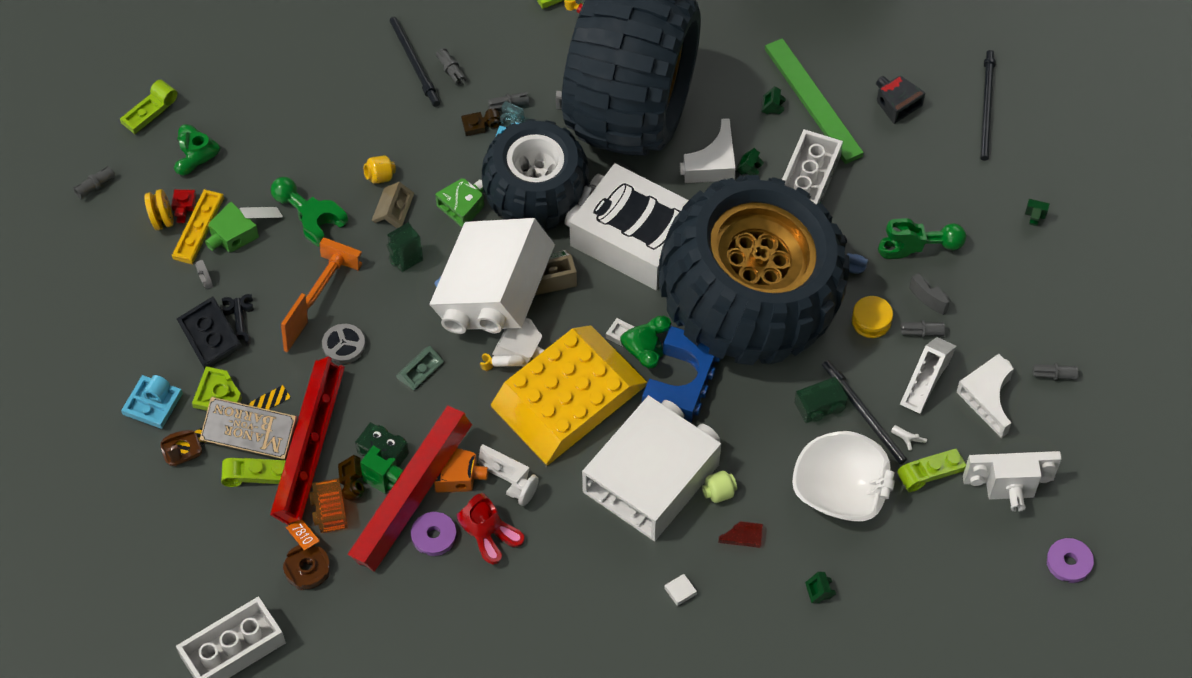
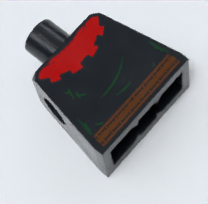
[876,76,925,124]

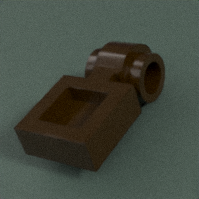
[461,108,502,136]
[338,455,364,500]

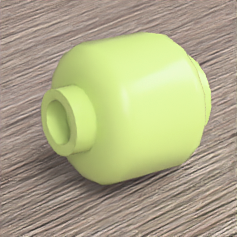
[702,470,737,503]

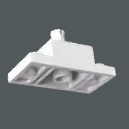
[963,451,1061,512]

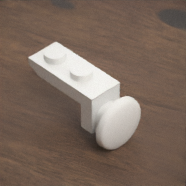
[478,445,539,506]

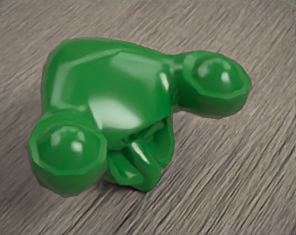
[174,124,220,176]
[620,316,672,369]

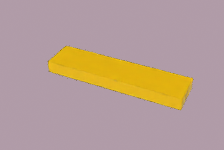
[172,189,224,265]

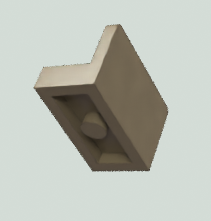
[372,182,414,228]

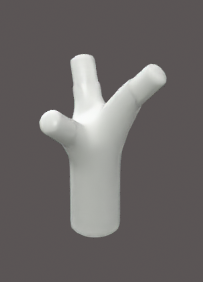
[891,425,927,451]

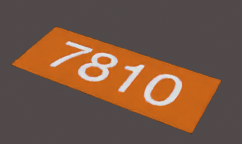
[285,520,320,550]

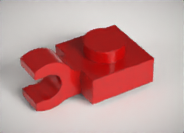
[171,189,196,223]

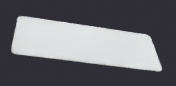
[239,207,283,218]

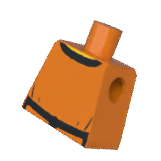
[434,448,488,493]

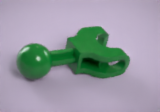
[270,177,348,246]
[878,218,967,259]

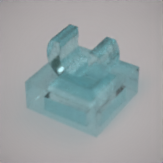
[500,101,525,125]

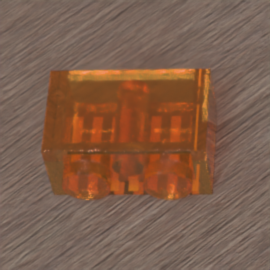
[309,478,348,533]

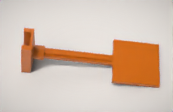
[281,237,362,352]

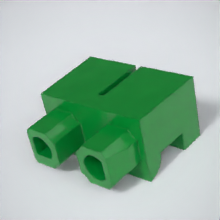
[360,445,404,494]

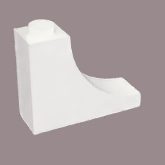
[680,119,735,183]
[900,337,957,414]
[957,354,1014,438]

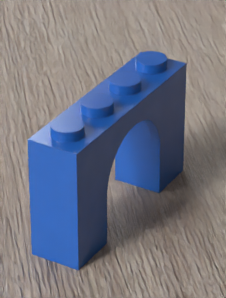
[642,326,720,423]

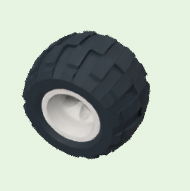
[482,119,589,230]

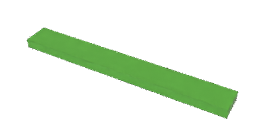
[765,38,864,164]

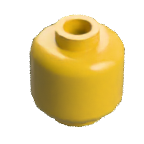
[363,155,396,184]

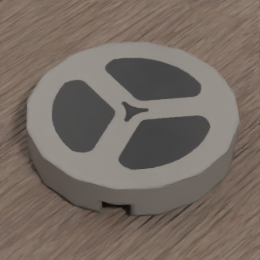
[322,324,366,364]

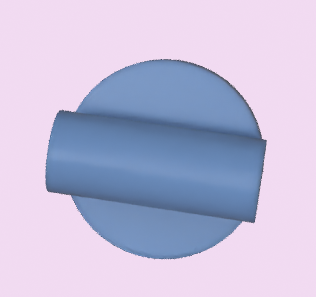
[847,253,868,274]

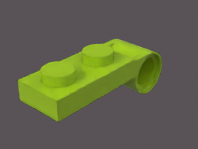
[120,79,178,134]
[897,449,966,492]
[221,458,286,487]

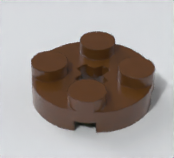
[283,545,330,590]

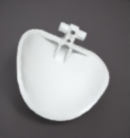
[792,431,895,521]

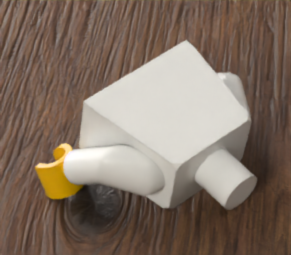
[480,318,544,371]

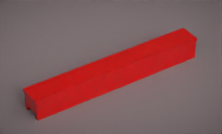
[270,356,345,525]
[347,405,472,572]

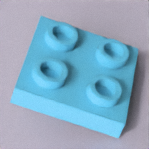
[121,375,183,429]

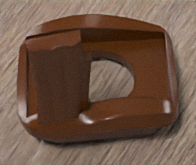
[160,430,202,466]

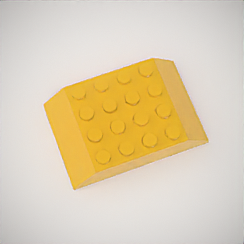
[491,325,648,466]

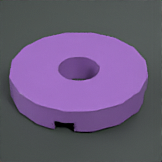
[411,512,457,556]
[1047,538,1094,583]

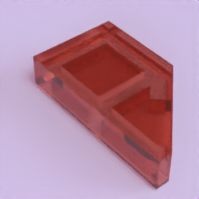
[718,521,763,548]

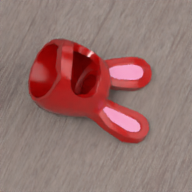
[457,493,524,564]

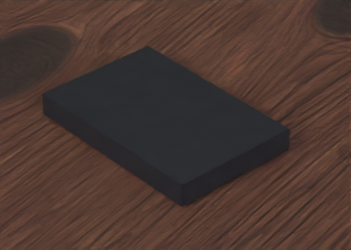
[177,296,243,369]

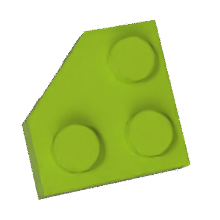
[192,366,242,411]

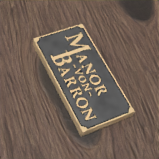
[200,397,298,460]

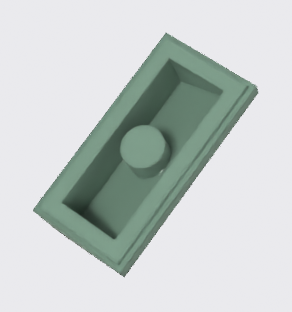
[396,346,444,390]

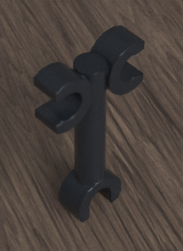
[222,294,254,346]

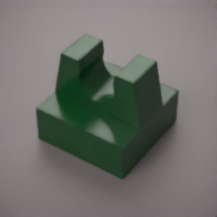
[761,86,786,115]
[736,148,764,175]
[1025,199,1050,226]
[805,571,836,603]

